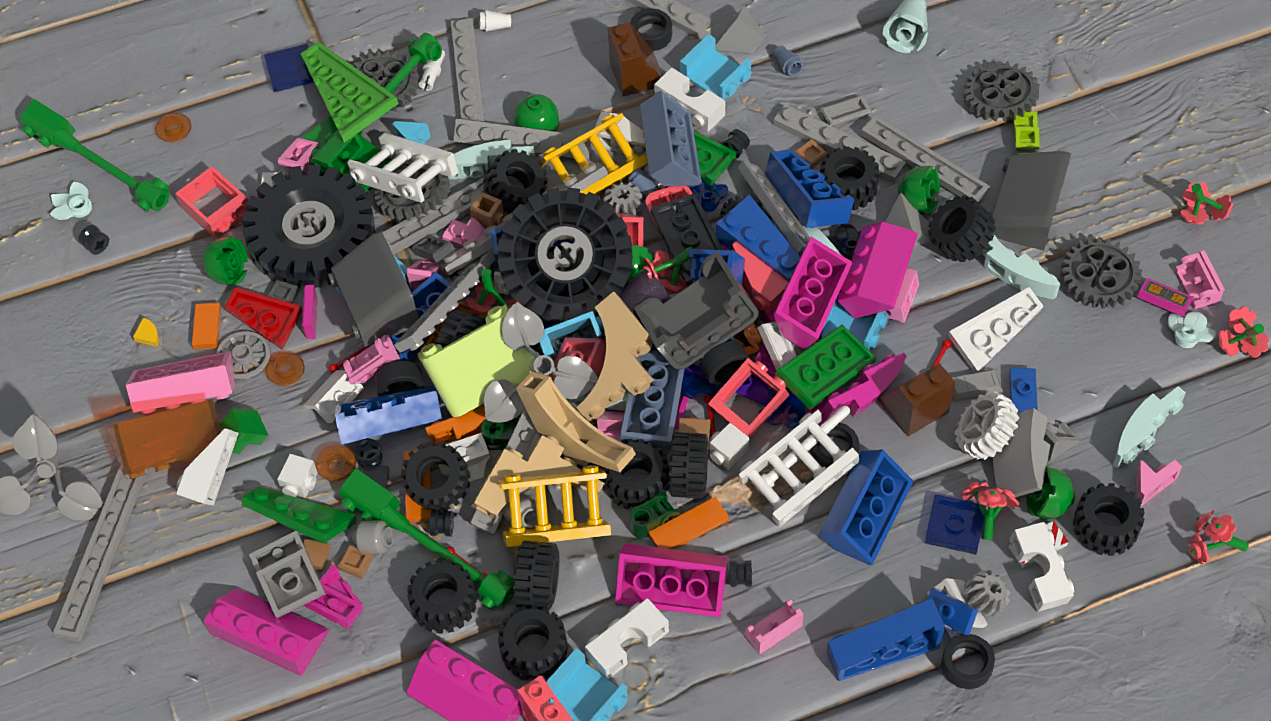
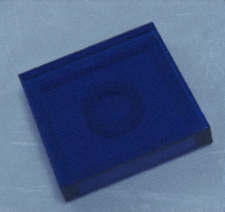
[264,44,314,92]
[925,494,986,555]

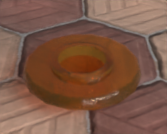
[155,113,192,143]
[266,352,305,386]
[316,445,356,481]

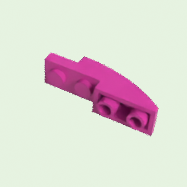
[821,352,907,419]

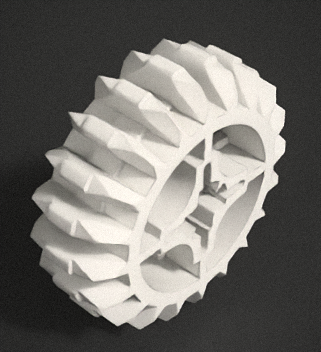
[954,392,1019,460]

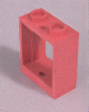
[175,166,248,239]
[708,358,789,441]
[518,675,572,721]

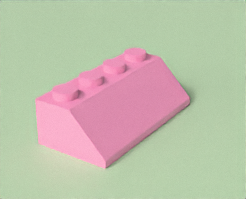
[126,351,235,414]

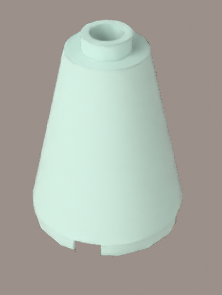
[883,0,928,53]

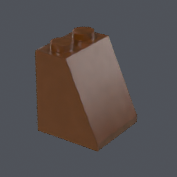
[608,22,663,97]
[878,363,955,436]

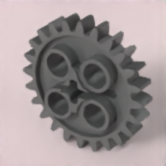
[353,50,420,114]
[964,61,1040,122]
[374,165,451,221]
[1060,237,1142,309]

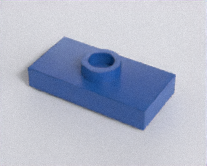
[1009,368,1038,413]
[927,588,978,635]

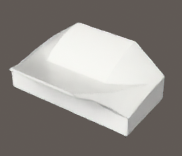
[438,433,490,482]

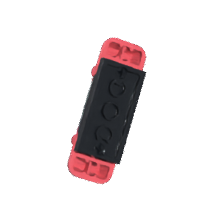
[646,186,723,288]

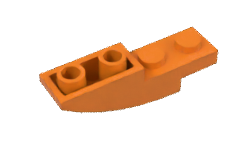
[425,386,515,445]

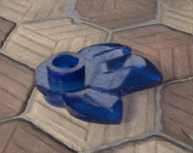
[689,179,729,212]
[681,370,717,399]
[758,388,806,428]

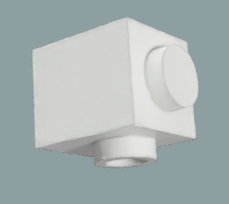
[709,423,749,470]
[277,454,318,498]

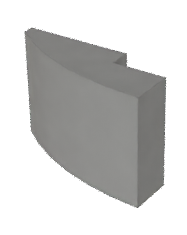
[993,408,1050,497]
[249,530,325,618]

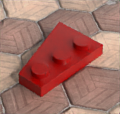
[225,287,302,350]

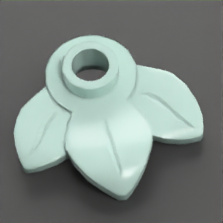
[50,181,92,220]
[1168,312,1217,348]

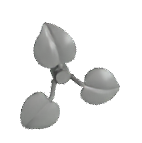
[483,303,598,423]
[0,413,104,521]

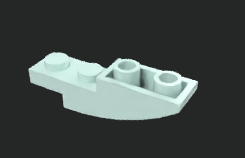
[448,140,536,180]
[982,235,1060,299]
[1113,386,1186,469]

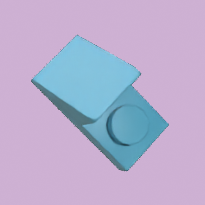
[392,121,430,145]

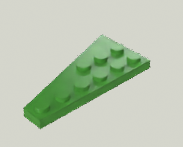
[301,41,399,143]

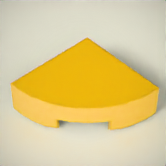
[133,318,159,347]

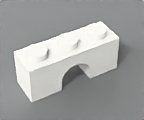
[654,68,725,132]
[1009,522,1074,612]
[585,598,669,679]

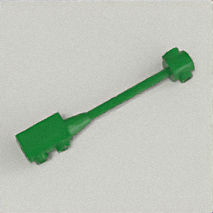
[311,33,442,174]
[20,99,170,212]
[339,468,514,610]

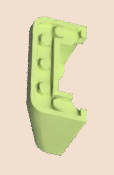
[418,304,534,417]

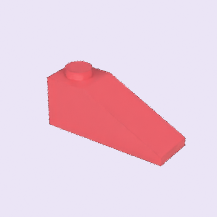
[732,242,789,315]

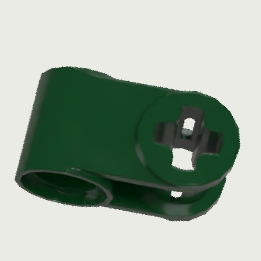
[481,419,519,450]
[630,492,680,538]

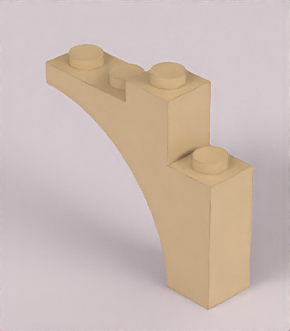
[576,292,654,421]
[516,371,636,472]
[471,435,604,519]

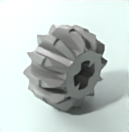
[603,181,643,215]
[963,570,1011,617]

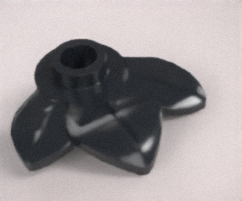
[828,224,861,260]

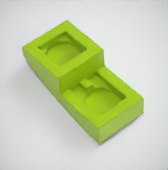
[1013,111,1040,150]

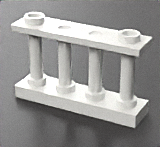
[348,133,458,203]
[739,410,859,527]

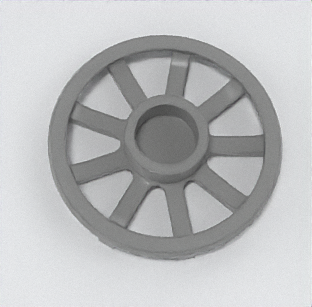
[216,331,271,380]

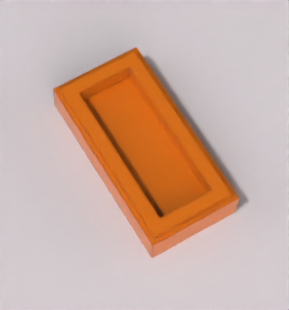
[192,303,221,349]

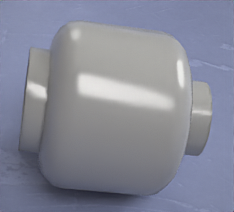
[504,493,538,529]
[352,520,394,555]

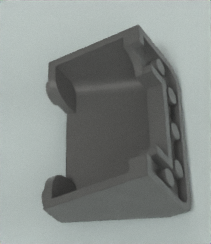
[989,151,1071,251]
[328,231,419,347]
[634,250,758,369]

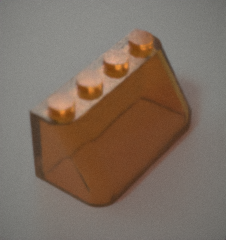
[106,399,222,479]

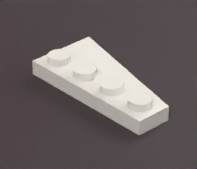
[947,287,1043,373]

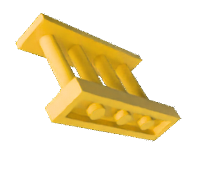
[540,113,648,195]
[498,466,611,547]

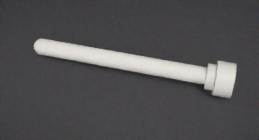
[751,406,850,497]

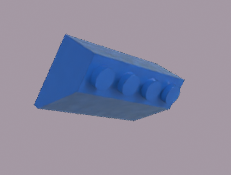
[819,449,913,565]

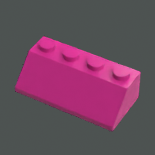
[838,222,918,318]
[773,236,853,350]
[615,543,729,617]
[204,588,329,676]
[406,640,522,721]

